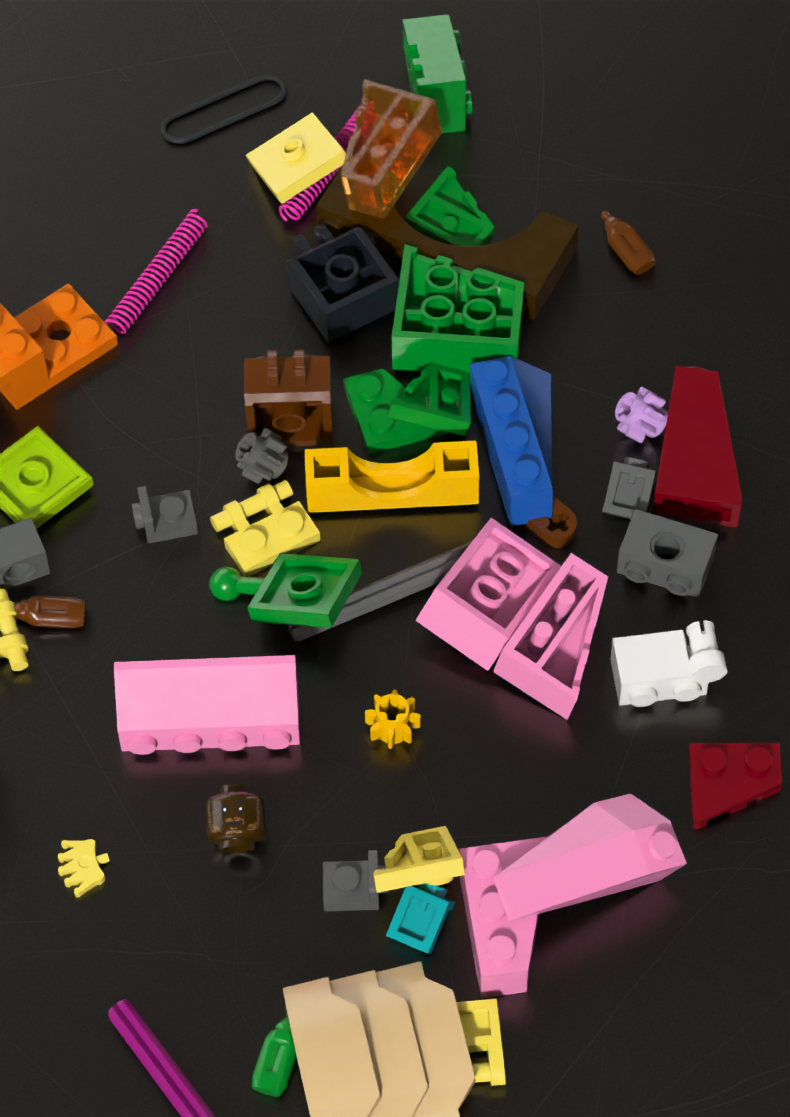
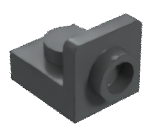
[602,457,657,519]
[131,486,198,544]
[323,850,388,911]

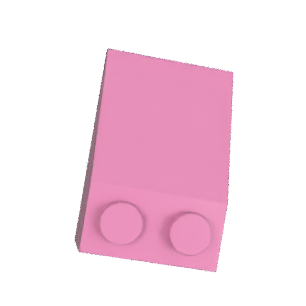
[416,518,561,671]

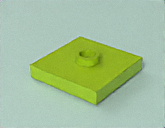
[0,426,94,529]

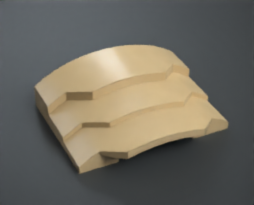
[283,961,476,1117]

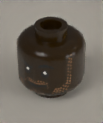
[205,784,266,853]

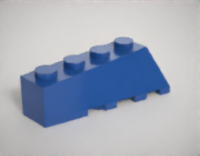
[470,356,553,527]

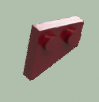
[688,743,782,829]

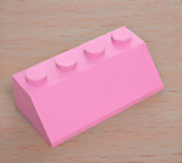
[114,655,300,755]

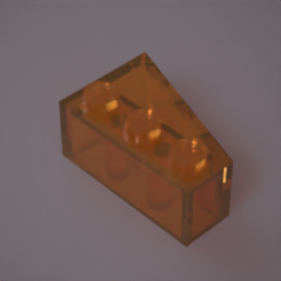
[341,79,442,219]

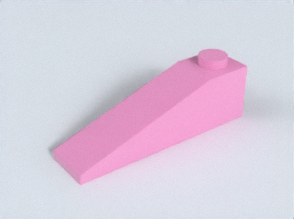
[493,794,687,922]

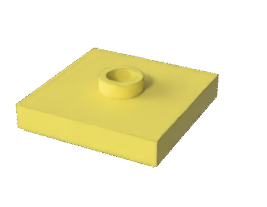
[246,112,349,204]

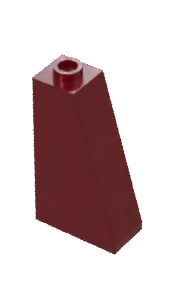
[653,366,742,528]

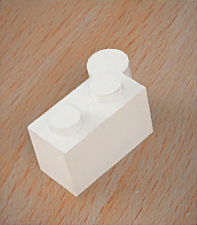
[610,620,728,707]

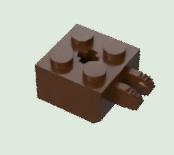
[244,349,333,446]

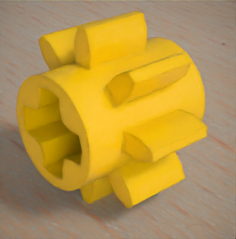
[365,689,421,749]

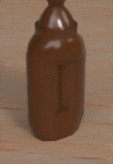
[601,210,657,275]
[14,595,86,628]

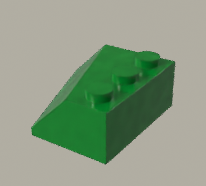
[392,244,524,373]

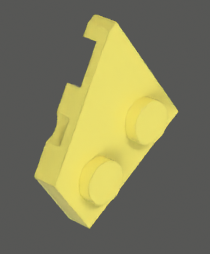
[373,826,465,893]

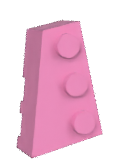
[493,553,608,720]
[459,836,549,999]

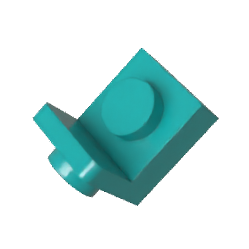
[386,883,456,954]

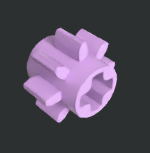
[615,387,668,443]

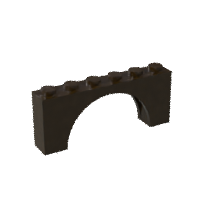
[316,137,579,320]

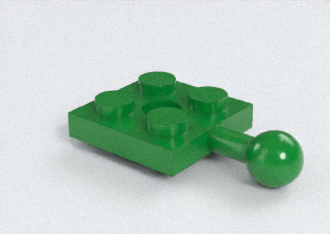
[209,553,362,628]

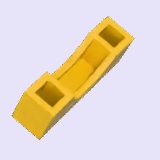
[305,441,479,513]

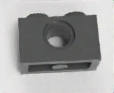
[617,509,718,598]

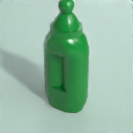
[252,1011,297,1097]

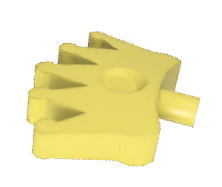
[58,839,110,897]

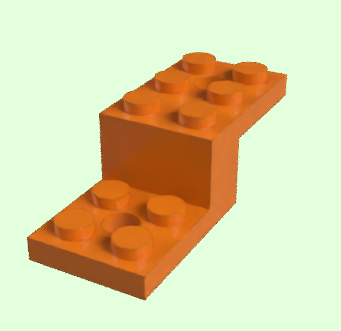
[0,283,118,410]

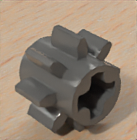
[235,428,288,484]

